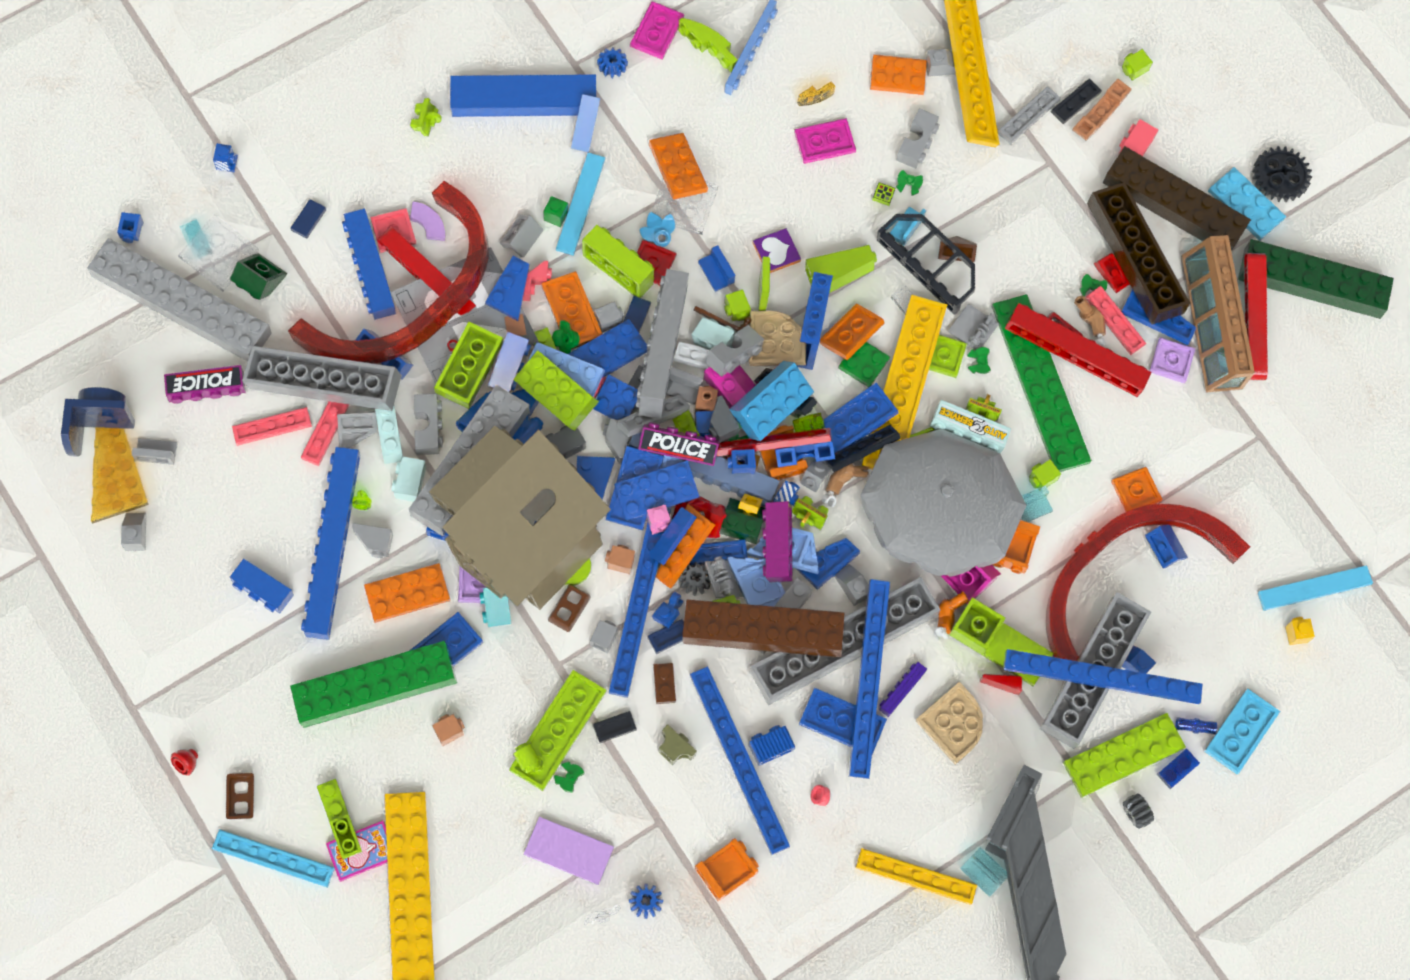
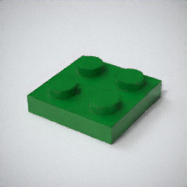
[838,342,890,388]

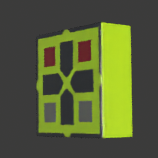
[872,182,896,206]

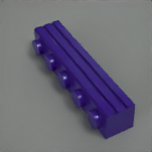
[879,662,927,718]

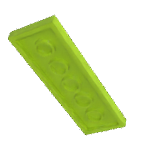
[509,670,607,791]
[1063,713,1186,798]

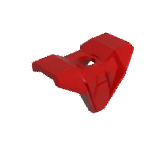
[672,496,726,538]

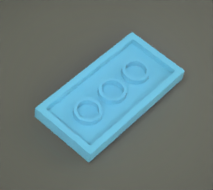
[1208,167,1286,241]
[1204,688,1280,774]

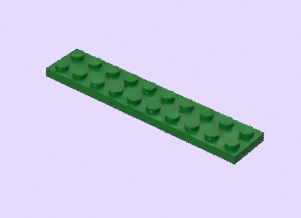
[991,294,1092,472]

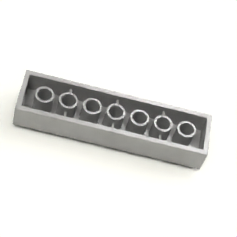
[636,269,689,419]
[242,346,402,411]
[409,385,530,536]
[1039,592,1151,749]

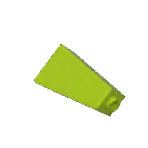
[805,245,877,293]

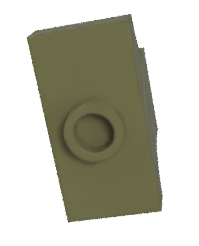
[658,724,697,765]

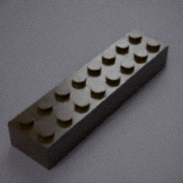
[1103,146,1251,252]
[1087,182,1190,325]

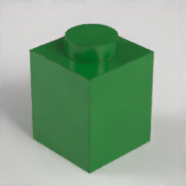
[543,196,568,228]

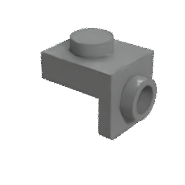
[800,459,831,492]

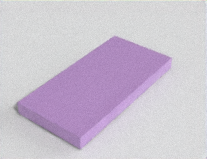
[524,817,614,885]

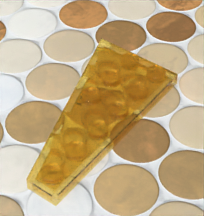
[91,428,149,524]

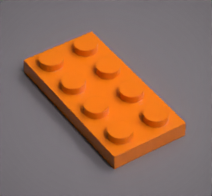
[649,133,708,200]
[541,271,602,350]
[364,563,450,623]

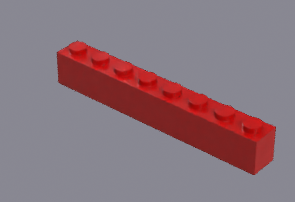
[1005,303,1152,397]

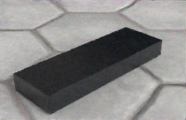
[1051,78,1102,124]

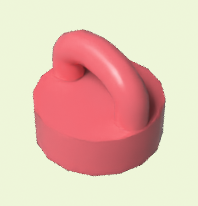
[811,785,830,806]

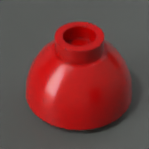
[171,749,198,776]

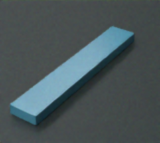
[556,153,605,256]
[1257,565,1373,611]
[212,829,335,888]

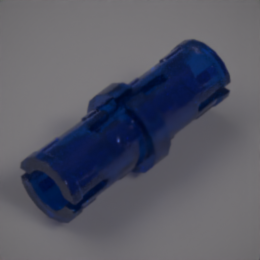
[1175,717,1217,735]

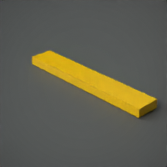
[855,848,977,905]

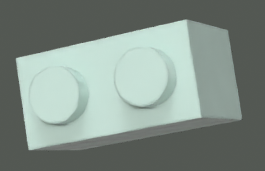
[691,317,735,350]
[392,456,426,502]

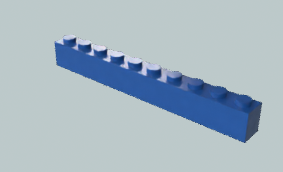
[301,447,360,640]

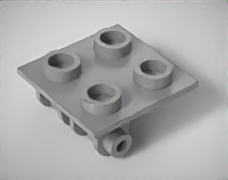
[948,304,999,350]
[705,557,743,598]

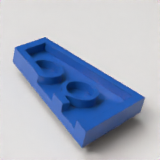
[485,256,530,321]
[795,538,860,590]

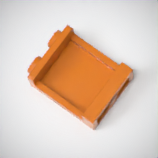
[759,425,808,481]
[992,520,1040,574]
[695,838,759,902]

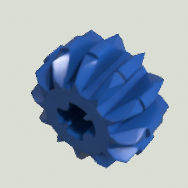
[597,47,628,79]
[629,883,663,919]

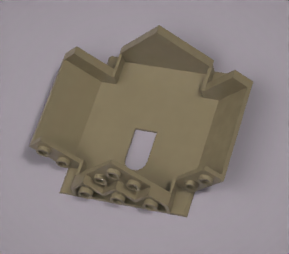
[429,426,611,610]

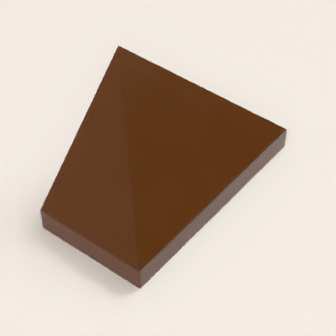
[938,236,977,262]

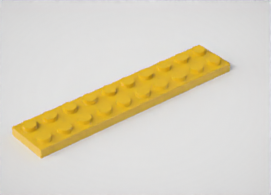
[944,0,1000,148]
[862,295,947,470]
[384,792,434,980]

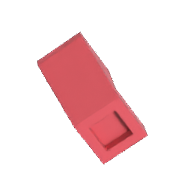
[523,261,552,301]

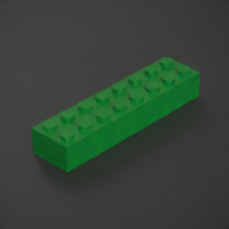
[290,641,458,728]

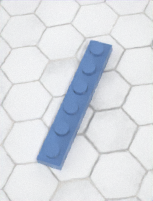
[725,0,778,95]

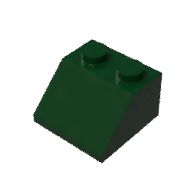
[230,253,287,300]
[719,498,766,544]

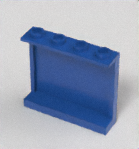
[796,272,833,370]

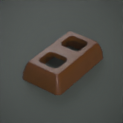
[548,584,591,632]
[226,773,254,820]

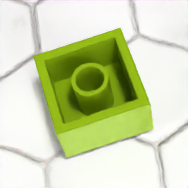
[950,597,1006,656]

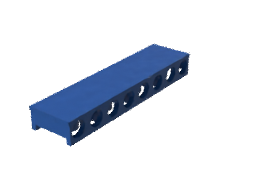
[450,74,596,117]

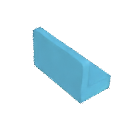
[890,207,926,246]

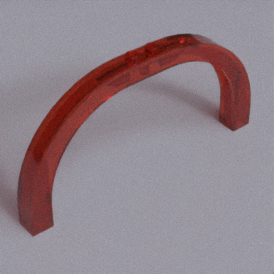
[288,181,489,364]
[1046,504,1251,661]

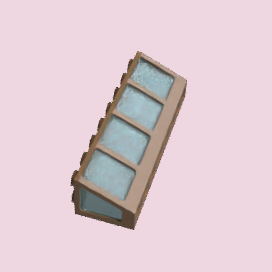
[1181,235,1255,392]

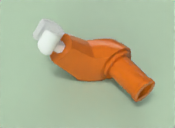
[933,591,970,641]

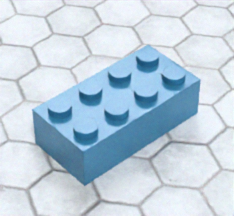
[729,361,814,441]

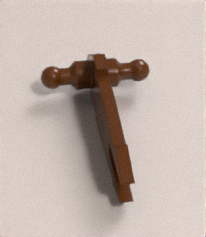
[694,306,752,348]

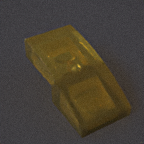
[797,81,836,106]

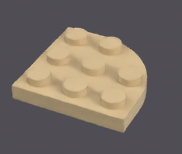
[749,311,806,366]
[915,682,983,765]

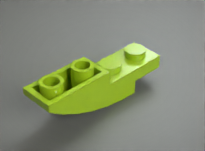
[679,18,738,72]
[317,779,362,859]

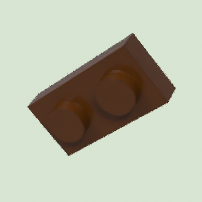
[653,663,676,704]

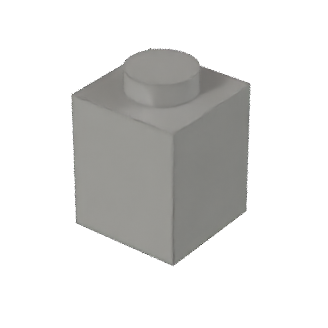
[594,301,624,333]
[590,620,618,654]

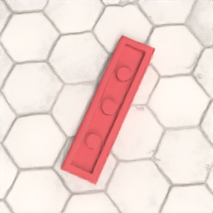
[1085,286,1147,355]
[301,401,349,466]
[232,407,312,446]

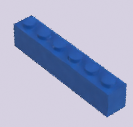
[342,208,396,320]

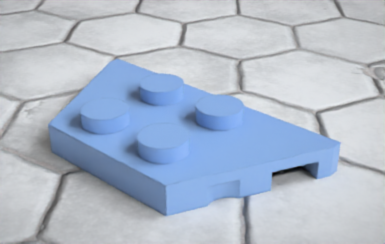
[747,528,819,574]
[727,557,785,607]

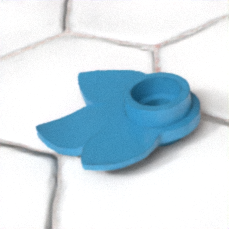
[639,212,675,247]

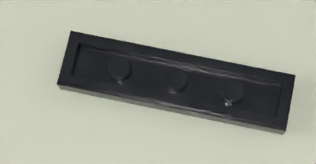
[825,425,901,472]

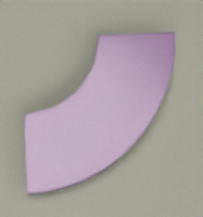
[410,201,446,241]

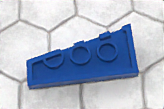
[577,456,615,500]

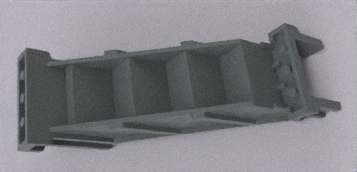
[985,765,1066,980]

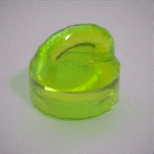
[352,490,372,510]

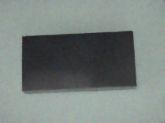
[593,711,637,744]

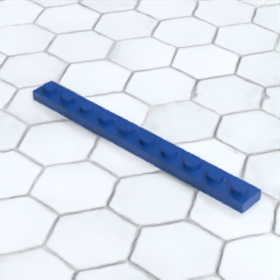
[609,512,670,698]
[848,579,890,779]
[1003,649,1203,704]
[690,666,790,856]

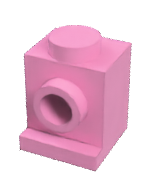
[646,505,670,535]

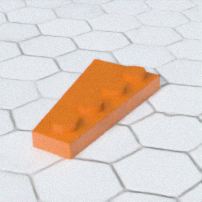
[655,504,715,589]

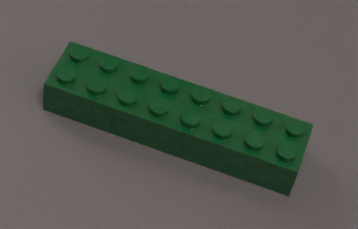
[1238,239,1394,319]

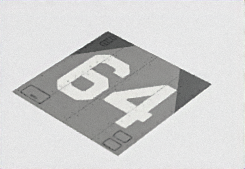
[390,247,539,384]

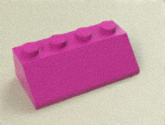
[703,365,756,422]
[941,565,1001,604]

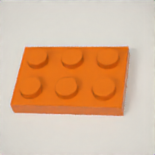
[870,55,927,95]
[820,303,885,360]

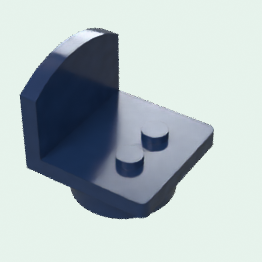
[61,387,135,457]

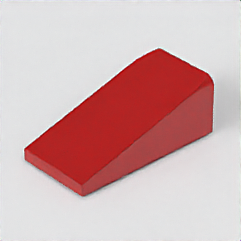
[1094,253,1130,293]
[980,674,1022,695]

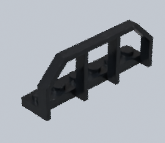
[877,214,975,315]

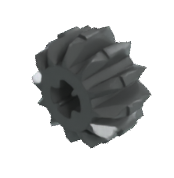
[679,562,711,596]
[1123,793,1154,829]

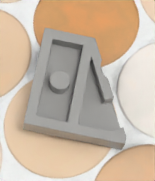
[337,412,377,448]

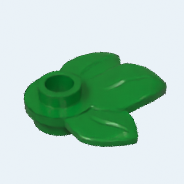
[552,320,580,354]

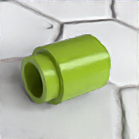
[514,743,541,774]

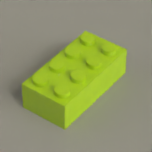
[582,225,654,298]
[434,322,503,409]
[513,350,599,431]

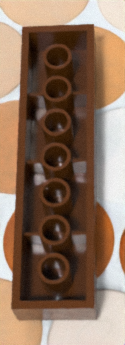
[683,599,845,657]

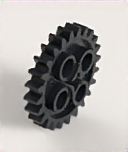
[1252,146,1312,202]

